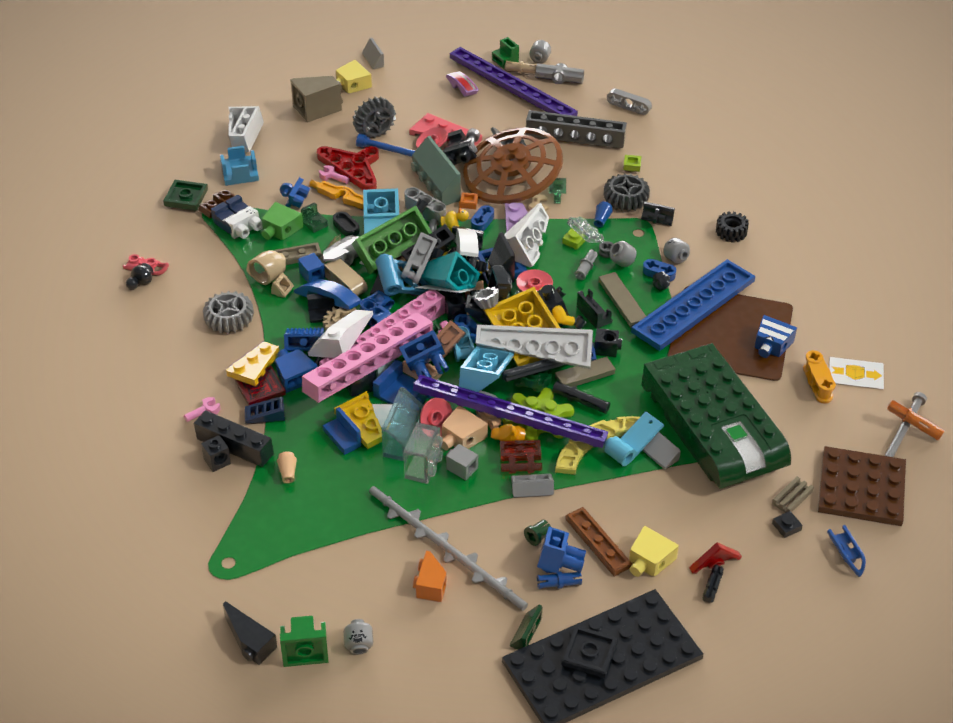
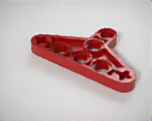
[317,146,379,190]

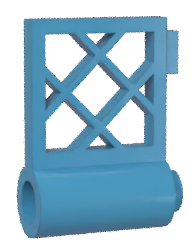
[375,254,429,295]

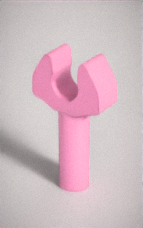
[319,165,349,184]
[184,397,221,422]

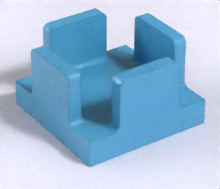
[220,146,259,186]

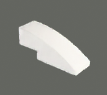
[455,228,479,257]

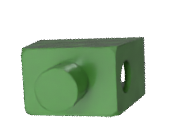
[261,202,303,240]

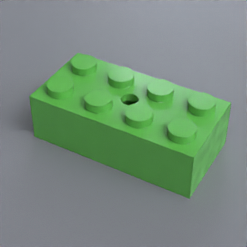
[352,206,432,274]

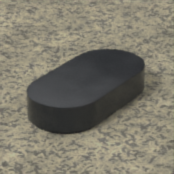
[333,212,360,236]

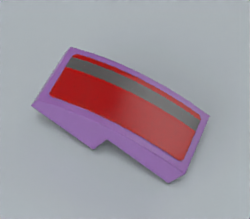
[446,72,479,97]

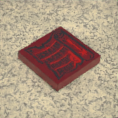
[235,366,286,406]

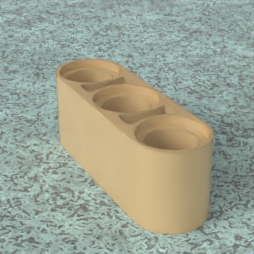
[324,259,368,296]

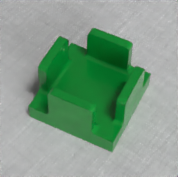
[280,615,329,667]

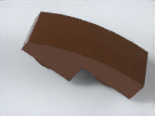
[199,190,235,218]

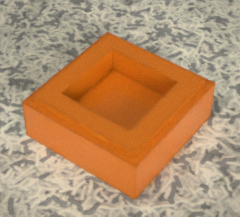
[459,192,478,209]

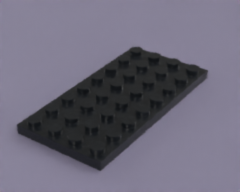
[502,589,704,723]

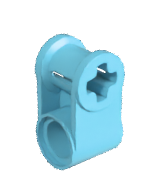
[453,326,475,362]

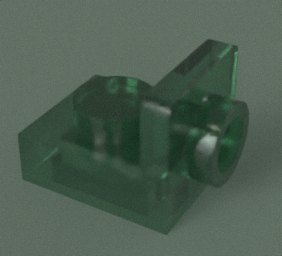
[301,202,328,233]

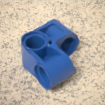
[360,290,395,327]

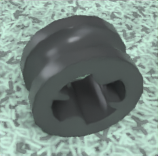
[598,241,613,258]

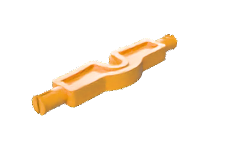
[309,180,364,210]

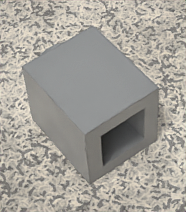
[446,444,478,480]

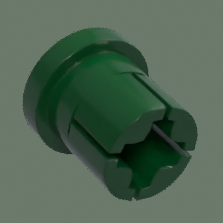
[524,520,551,546]

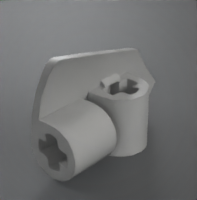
[323,236,359,266]

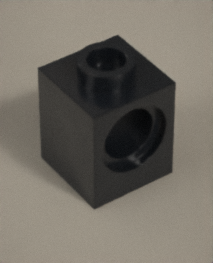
[442,291,466,321]
[594,328,622,357]
[201,435,231,472]

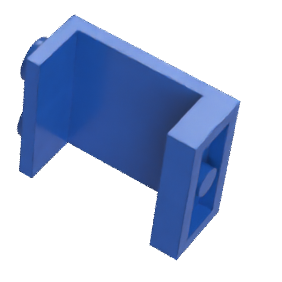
[373,360,432,415]

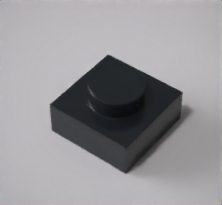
[772,511,803,538]

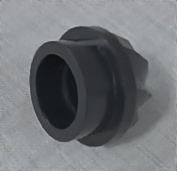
[652,271,670,290]

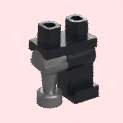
[443,128,480,166]

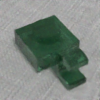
[549,178,566,204]

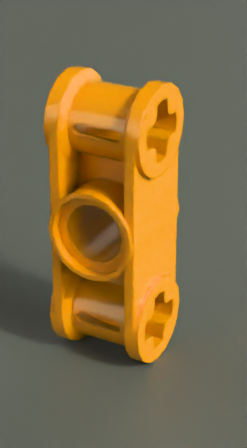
[803,350,836,403]

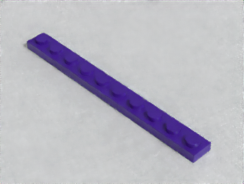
[450,47,578,116]
[413,375,608,448]

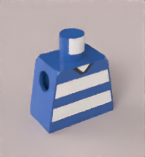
[755,315,797,358]

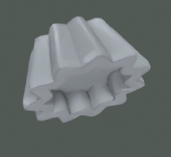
[472,287,499,309]

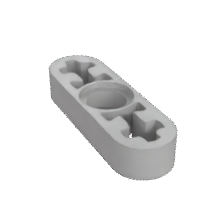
[607,89,652,115]

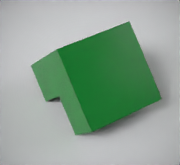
[492,37,519,69]

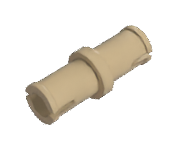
[505,61,537,74]

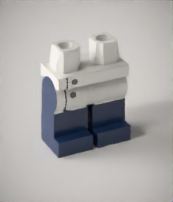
[211,195,263,239]

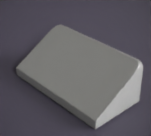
[362,38,384,69]
[642,432,680,470]
[511,474,554,497]

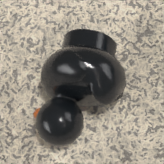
[126,263,153,290]

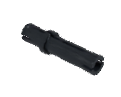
[552,381,611,414]

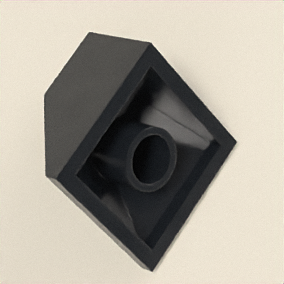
[486,232,515,283]

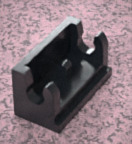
[576,289,613,329]

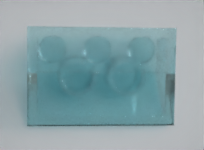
[382,387,424,462]

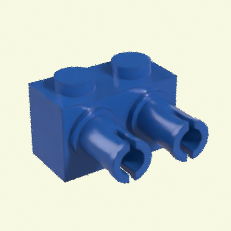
[399,330,449,378]
[537,527,586,574]

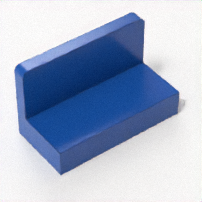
[323,407,361,455]

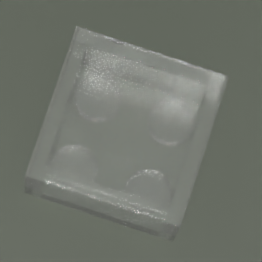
[404,422,443,484]

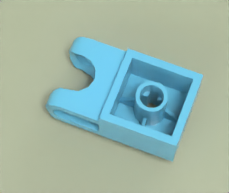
[363,188,399,243]

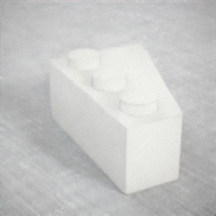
[229,106,264,153]

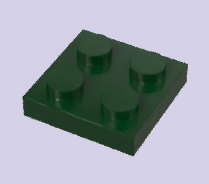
[163,179,208,211]

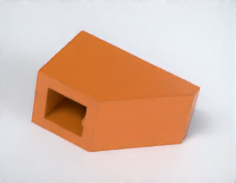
[413,551,447,602]

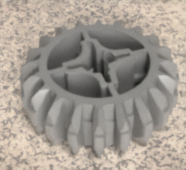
[203,291,254,334]

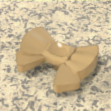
[528,194,549,211]

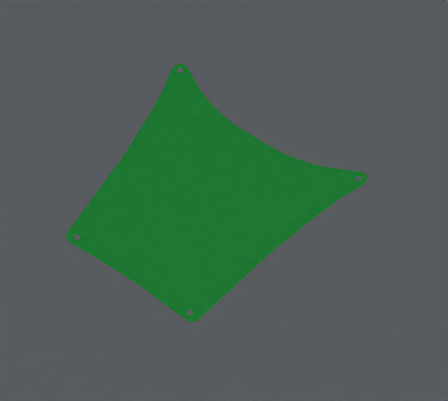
[202,207,697,580]

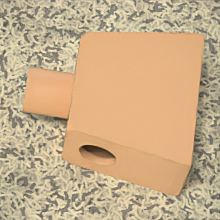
[439,406,488,450]

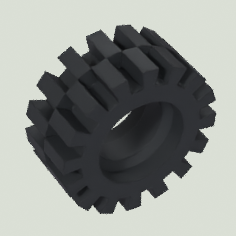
[716,211,749,243]

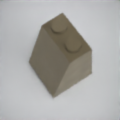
[290,76,343,123]

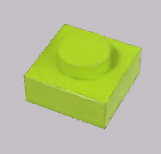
[623,155,642,172]
[562,228,587,249]

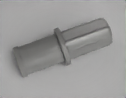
[575,249,598,280]

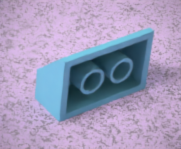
[459,345,514,392]

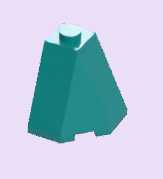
[421,251,480,291]

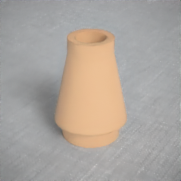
[276,452,297,483]

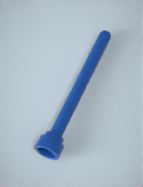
[356,134,415,157]

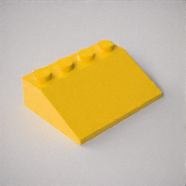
[484,287,560,366]

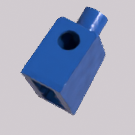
[275,349,318,393]

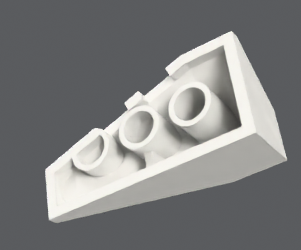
[504,203,549,267]
[308,310,373,358]

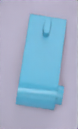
[604,412,664,466]

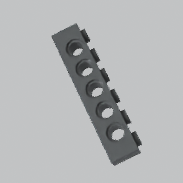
[526,110,627,148]

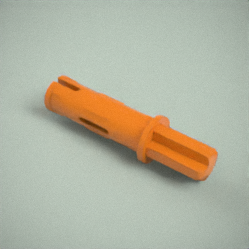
[887,400,944,440]

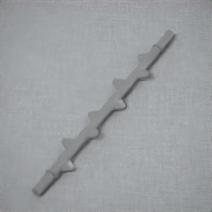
[369,486,528,611]

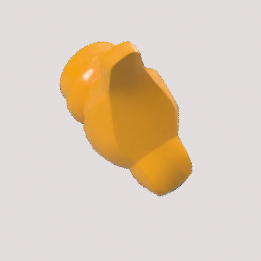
[491,424,525,444]

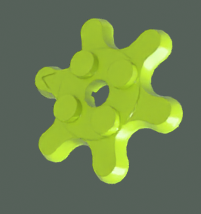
[503,388,574,444]

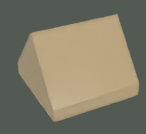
[271,272,294,298]

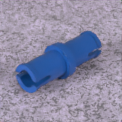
[537,571,582,589]

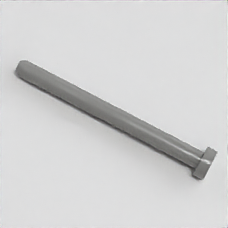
[885,392,927,457]

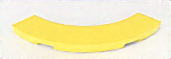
[555,416,640,475]

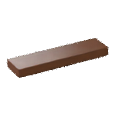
[566,507,632,577]

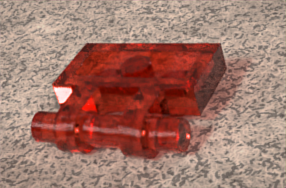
[500,440,542,474]

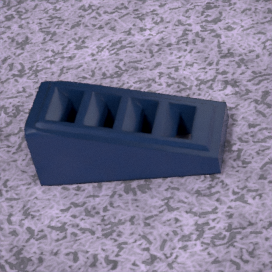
[245,397,285,424]

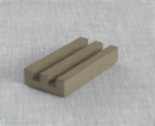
[772,476,814,513]

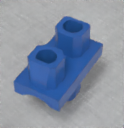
[280,177,310,208]

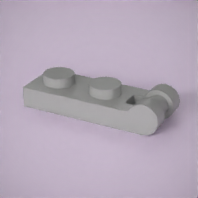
[401,232,437,284]

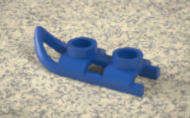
[827,525,866,577]

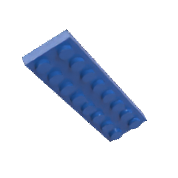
[631,259,755,351]

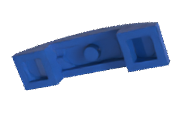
[294,280,361,310]

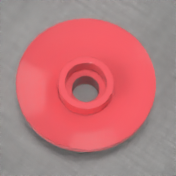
[416,127,448,148]
[516,269,553,292]
[420,398,453,438]

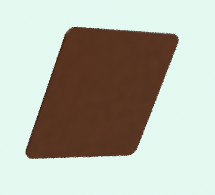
[668,286,793,381]

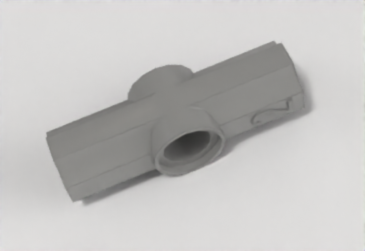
[535,63,584,84]

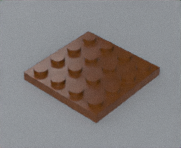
[818,446,906,526]

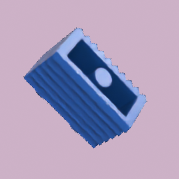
[284,327,324,351]

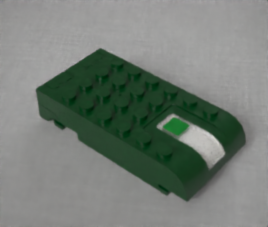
[641,343,791,489]

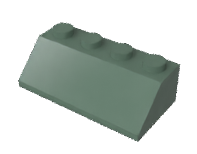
[411,136,461,205]

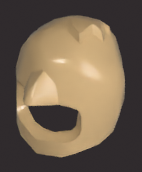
[247,250,286,285]

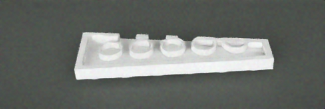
[476,325,593,369]

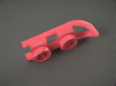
[123,254,169,275]

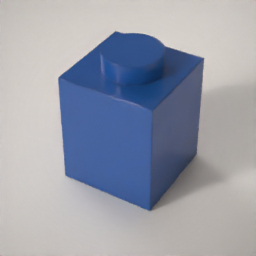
[298,253,325,282]

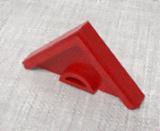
[689,542,742,574]

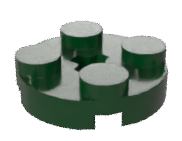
[513,366,552,392]

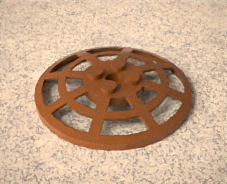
[463,128,563,204]

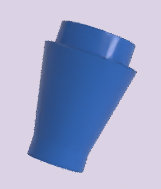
[594,201,613,228]

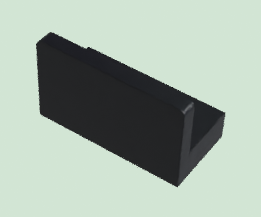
[307,294,339,323]

